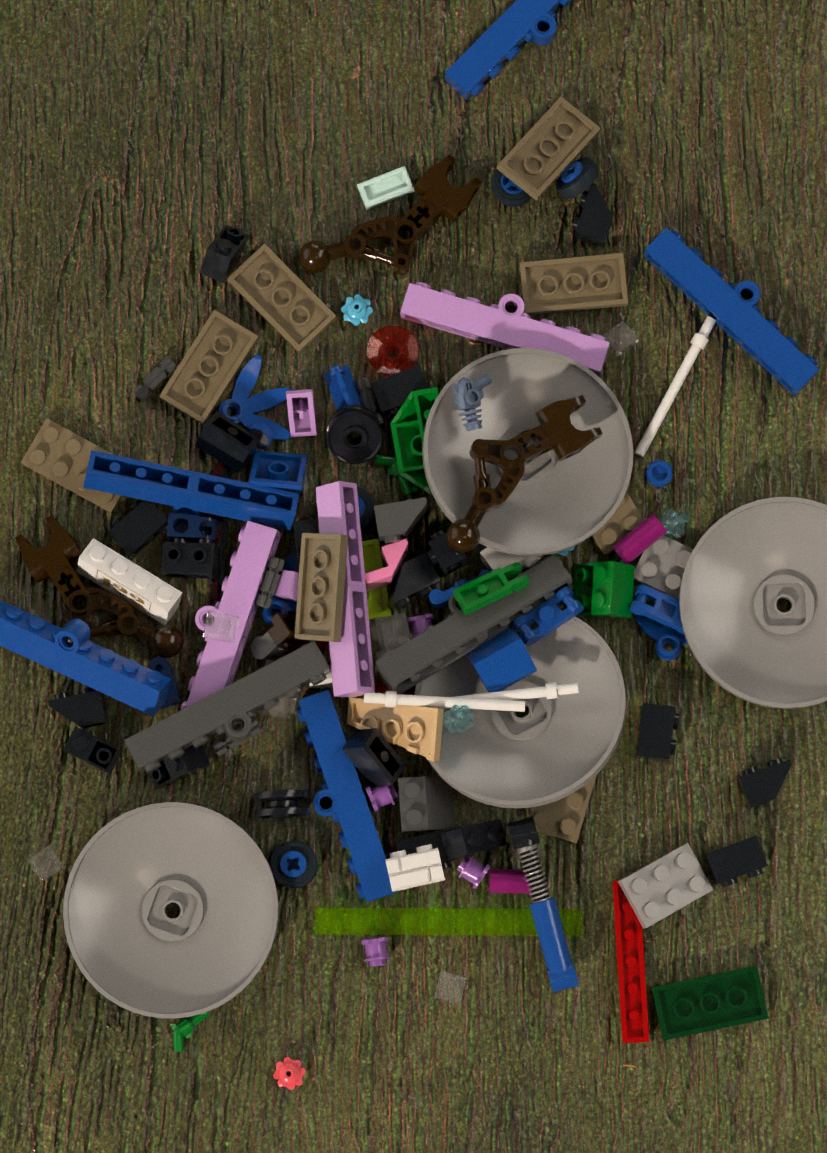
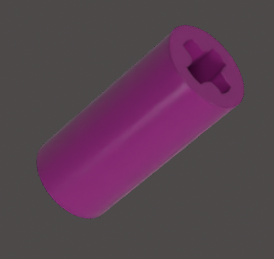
[612,513,668,564]
[490,869,543,894]

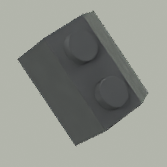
[374,497,428,545]
[398,776,455,834]

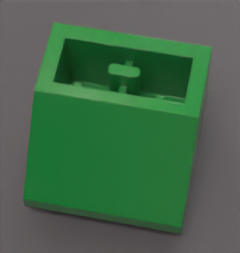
[573,561,635,619]

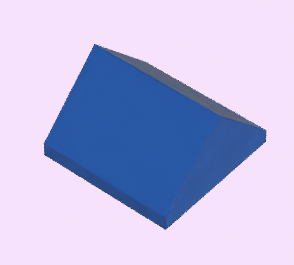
[249,451,307,496]
[466,627,537,693]

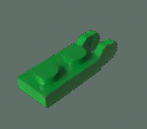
[453,562,531,616]

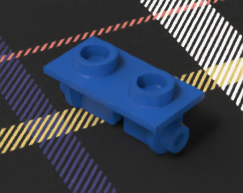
[324,365,363,410]

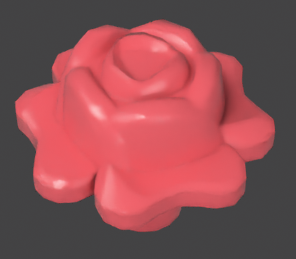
[273,1057,306,1090]

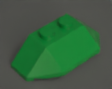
[390,387,439,494]

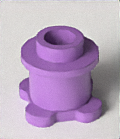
[407,614,434,639]
[365,785,398,813]
[457,855,491,889]
[361,937,391,967]

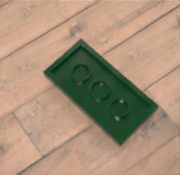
[651,965,769,1041]

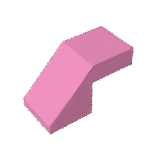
[365,539,408,592]

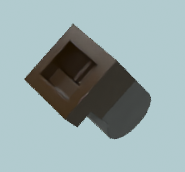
[251,613,299,661]

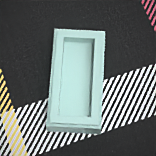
[357,166,414,210]

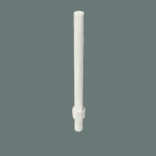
[634,316,716,457]
[437,682,579,708]
[364,691,525,712]

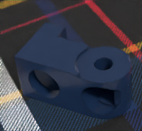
[166,513,218,543]
[148,657,182,710]

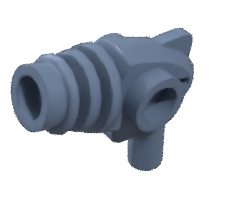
[453,374,492,431]

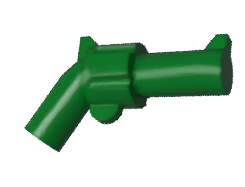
[376,455,418,496]
[170,1011,211,1052]

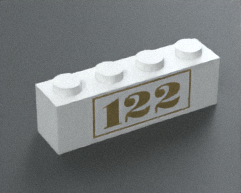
[76,538,183,625]

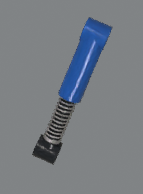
[507,816,579,993]

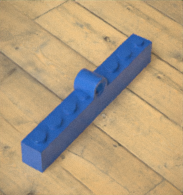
[445,0,572,100]
[643,227,819,396]
[83,450,299,530]
[0,600,171,716]
[296,690,398,903]

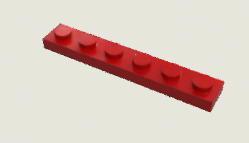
[612,881,649,1043]

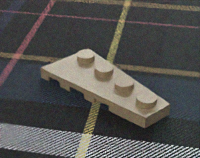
[347,697,444,762]

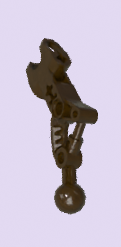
[299,155,482,275]
[446,395,603,552]
[15,515,184,658]

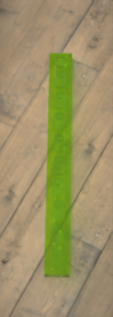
[315,908,583,936]

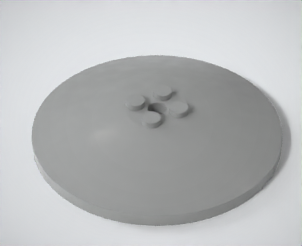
[422,348,633,556]
[679,497,827,709]
[414,610,627,808]
[63,802,279,1019]

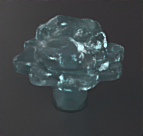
[662,507,689,538]
[443,705,474,734]

